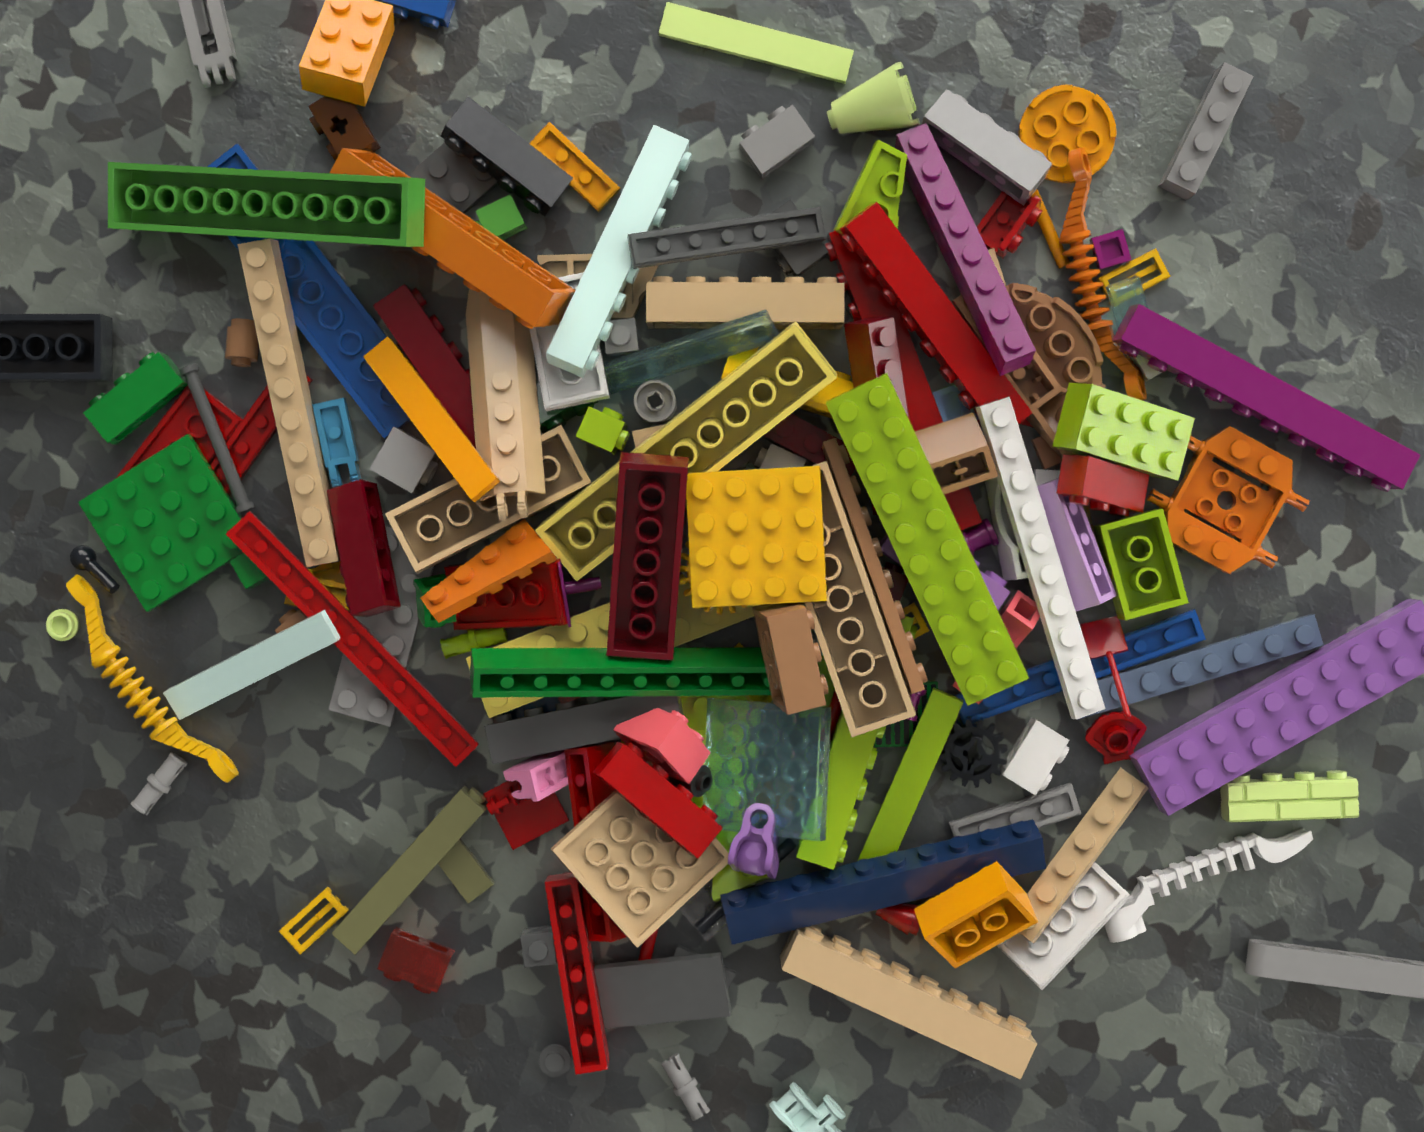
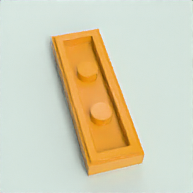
[529,122,621,213]

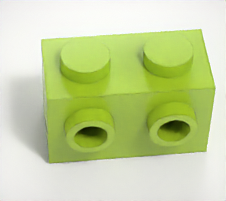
[575,407,630,455]

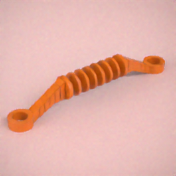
[1059,147,1147,401]

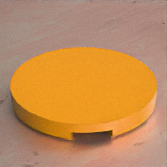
[1018,85,1117,183]

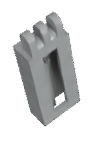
[178,0,238,88]

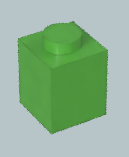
[475,194,528,240]

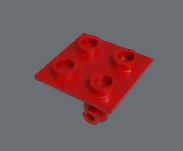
[483,780,570,850]

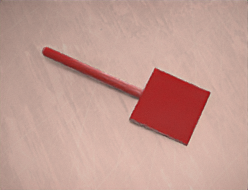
[1080,616,1131,718]

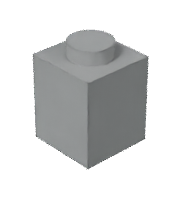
[605,318,640,357]

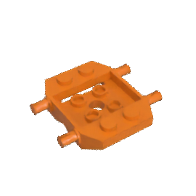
[1147,426,1310,574]

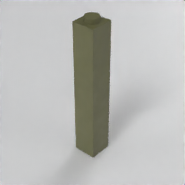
[331,786,487,955]

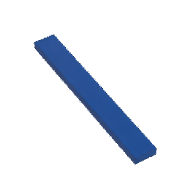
[953,609,1206,725]

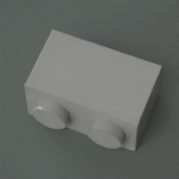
[739,105,815,180]

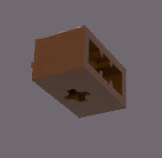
[308,96,381,161]

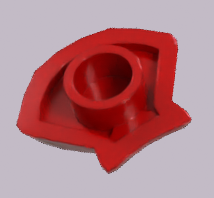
[1085,711,1147,764]

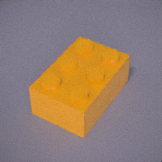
[299,0,395,106]
[914,861,1038,969]

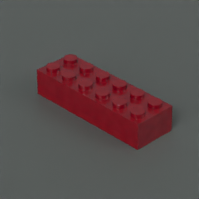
[606,452,688,660]

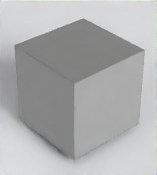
[370,426,440,494]

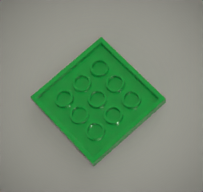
[78,434,244,612]

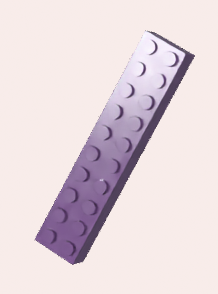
[1129,599,1424,816]

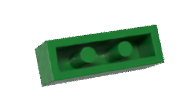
[83,352,188,445]

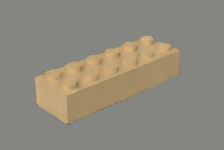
[646,276,844,329]
[385,425,591,574]

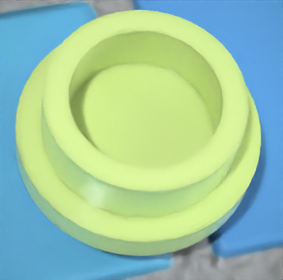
[46,609,79,641]

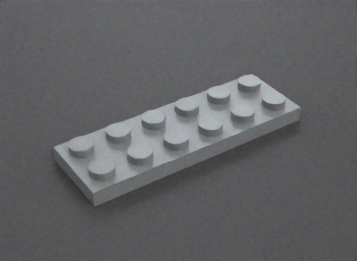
[328,526,434,727]

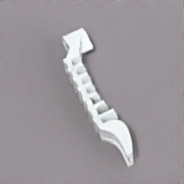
[1104,827,1313,943]

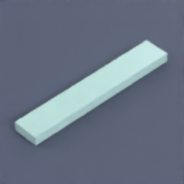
[163,610,341,720]

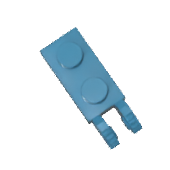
[312,398,362,488]

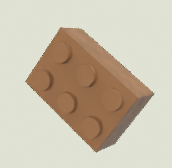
[752,603,828,715]

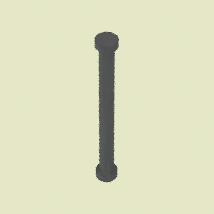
[179,363,255,514]

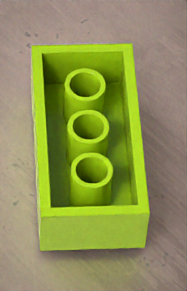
[1053,383,1195,481]

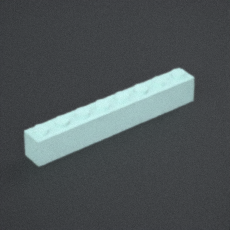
[546,125,692,378]

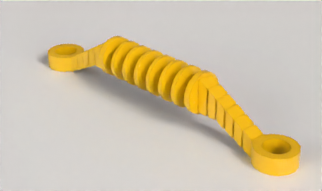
[66,574,239,783]

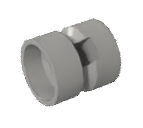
[634,380,677,425]

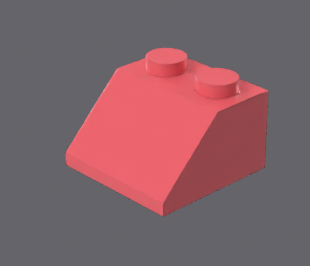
[613,708,711,784]

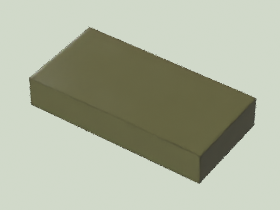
[438,838,495,904]

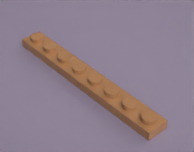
[822,438,928,695]

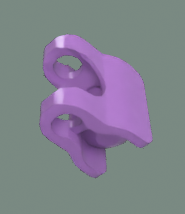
[728,803,780,879]

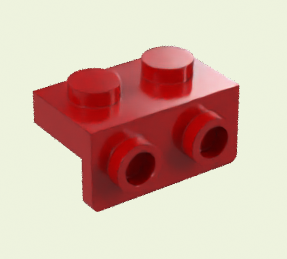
[977,191,1042,259]

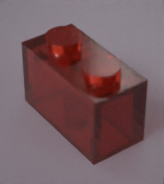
[377,927,456,994]

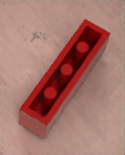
[593,742,723,859]

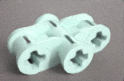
[769,1082,846,1132]

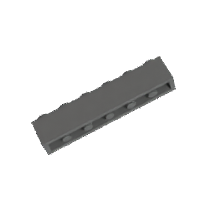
[484,696,684,764]

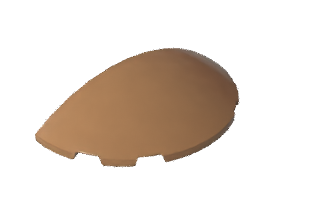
[952,283,1106,458]

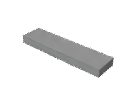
[949,783,1082,837]

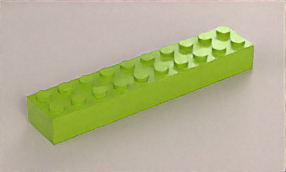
[826,373,1029,706]

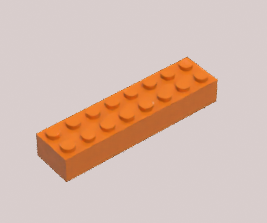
[330,148,575,329]

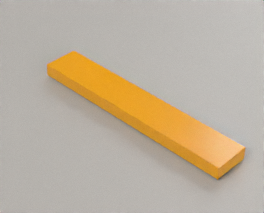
[363,336,500,502]

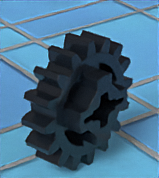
[939,716,1008,788]

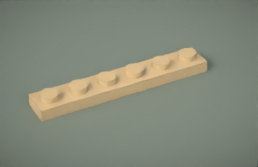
[1020,767,1149,943]

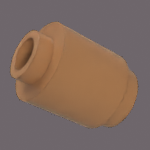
[225,318,259,367]

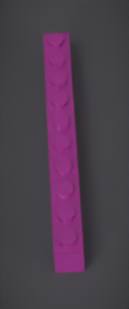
[1112,304,1421,492]

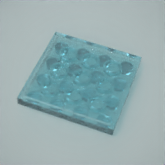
[703,698,831,841]

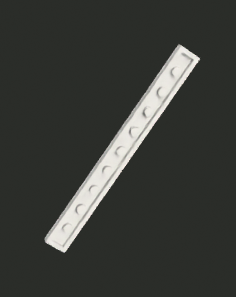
[975,397,1105,720]

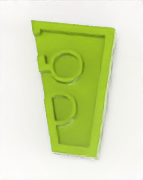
[833,140,907,235]

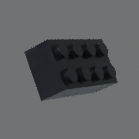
[0,314,113,383]

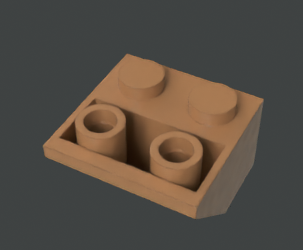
[915,412,998,494]

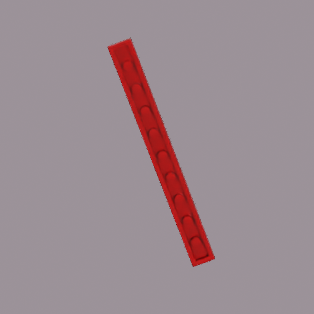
[226,511,479,767]

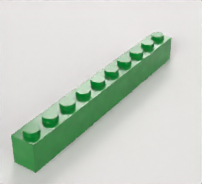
[470,647,771,698]

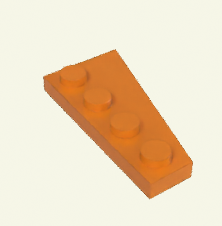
[420,519,558,623]

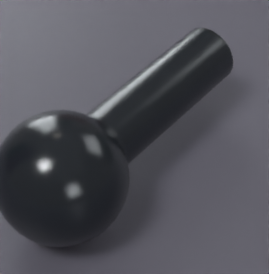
[70,545,120,594]

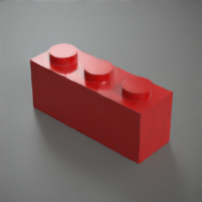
[1056,454,1149,517]

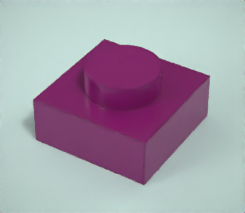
[1090,229,1132,270]

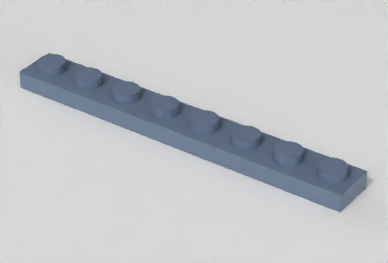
[1077,614,1324,720]

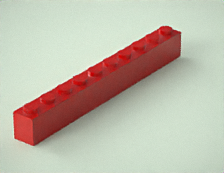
[824,231,982,530]

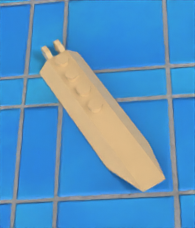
[466,288,546,520]

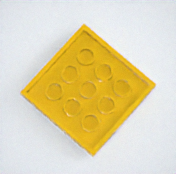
[686,466,827,608]

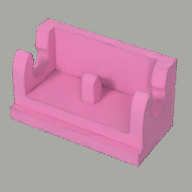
[503,750,569,802]

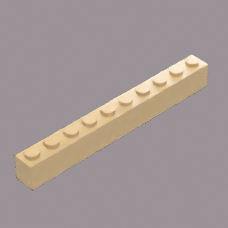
[237,238,340,567]

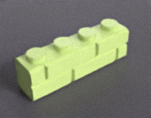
[1220,770,1359,822]

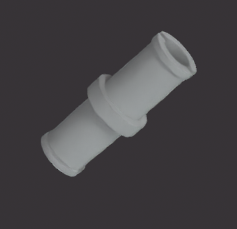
[131,752,188,815]
[661,1053,710,1121]

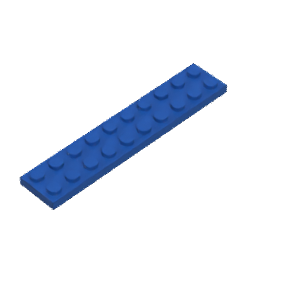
[207,144,411,439]

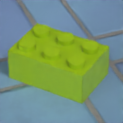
[1093,509,1189,620]

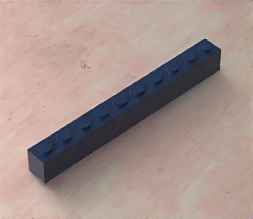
[720,819,1046,945]

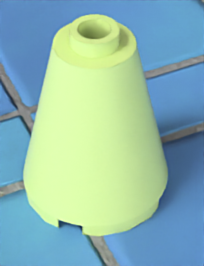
[827,62,920,134]

